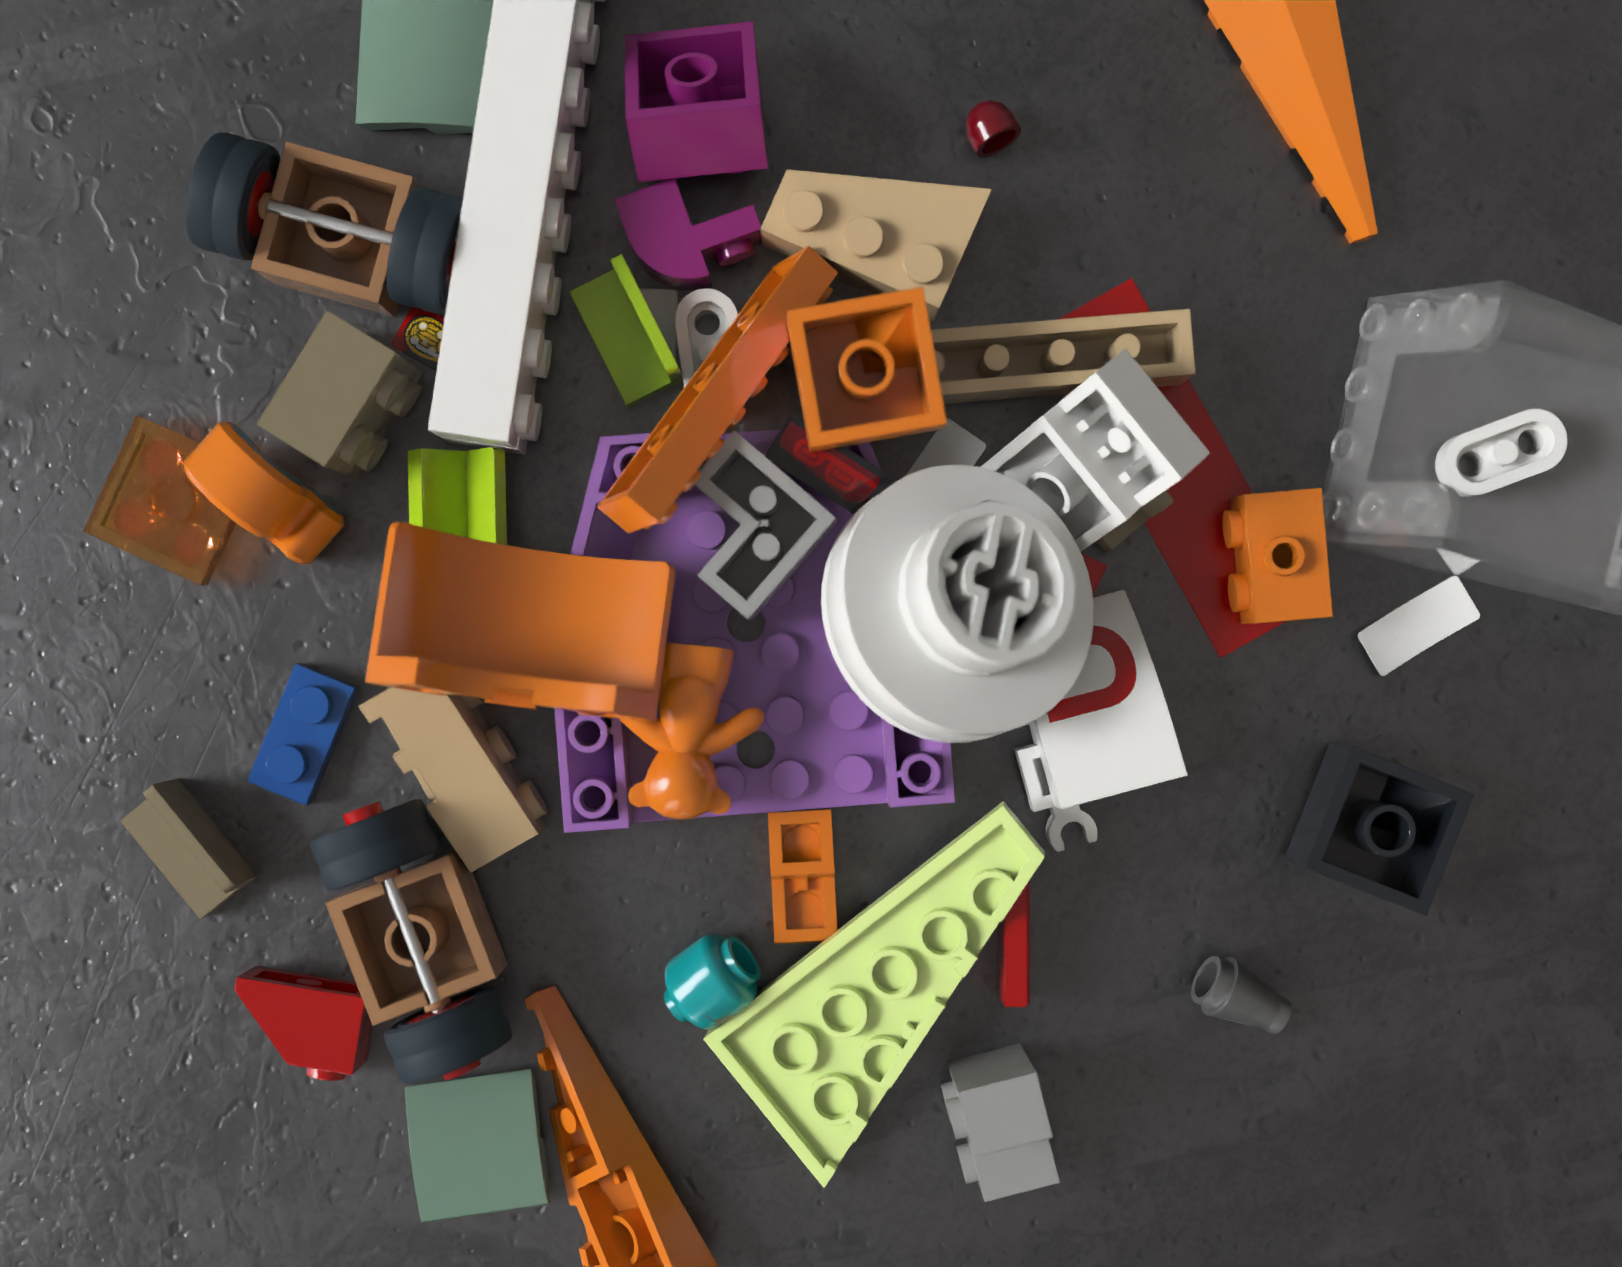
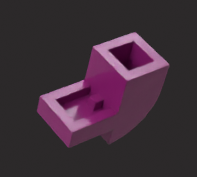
[614,178,761,291]

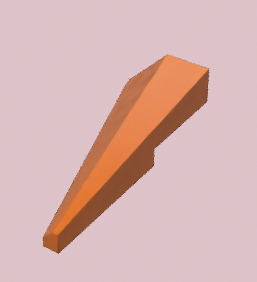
[1204,0,1378,244]
[525,986,719,1267]

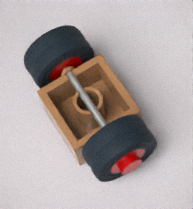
[185,132,463,317]
[310,799,513,1084]

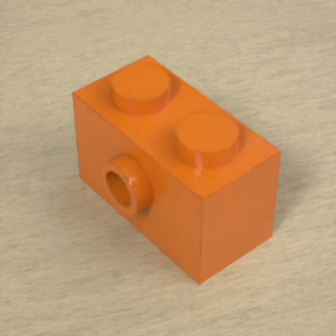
[1222,488,1333,624]

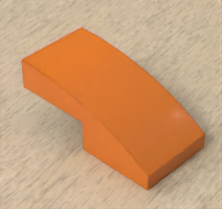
[768,809,838,945]

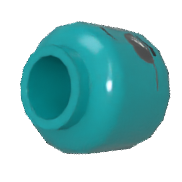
[664,933,761,1030]

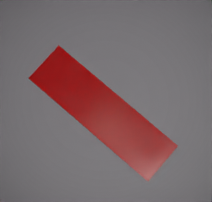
[1059,278,1286,658]

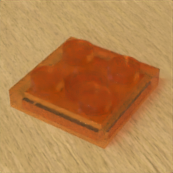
[83,415,236,586]

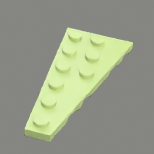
[703,801,1045,1188]

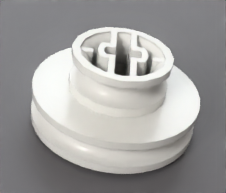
[821,464,1094,743]

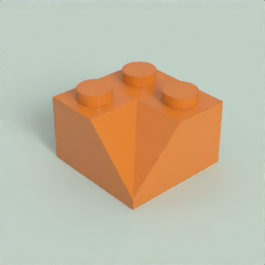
[787,287,947,453]

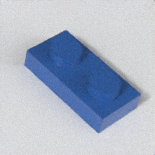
[247,663,360,805]

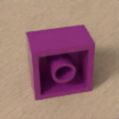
[625,21,768,182]

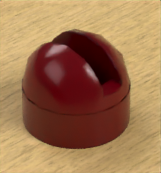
[966,100,1021,158]

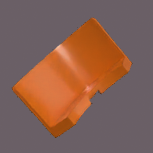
[365,522,675,722]

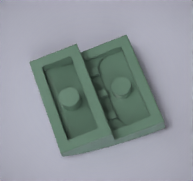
[355,0,494,135]
[405,1069,550,1223]

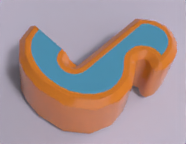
[183,421,345,565]

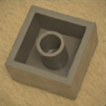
[256,310,423,479]

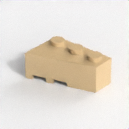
[760,169,992,322]
[358,687,548,873]

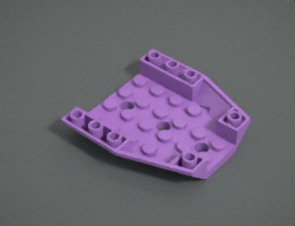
[554,429,955,833]

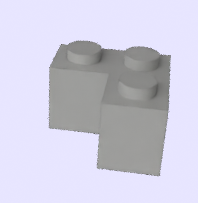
[695,430,837,620]
[940,1043,1060,1202]

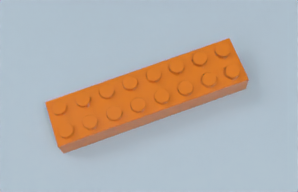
[597,245,838,533]

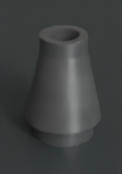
[1191,956,1292,1034]

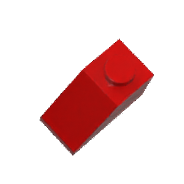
[234,966,373,1081]

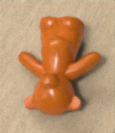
[619,643,765,820]

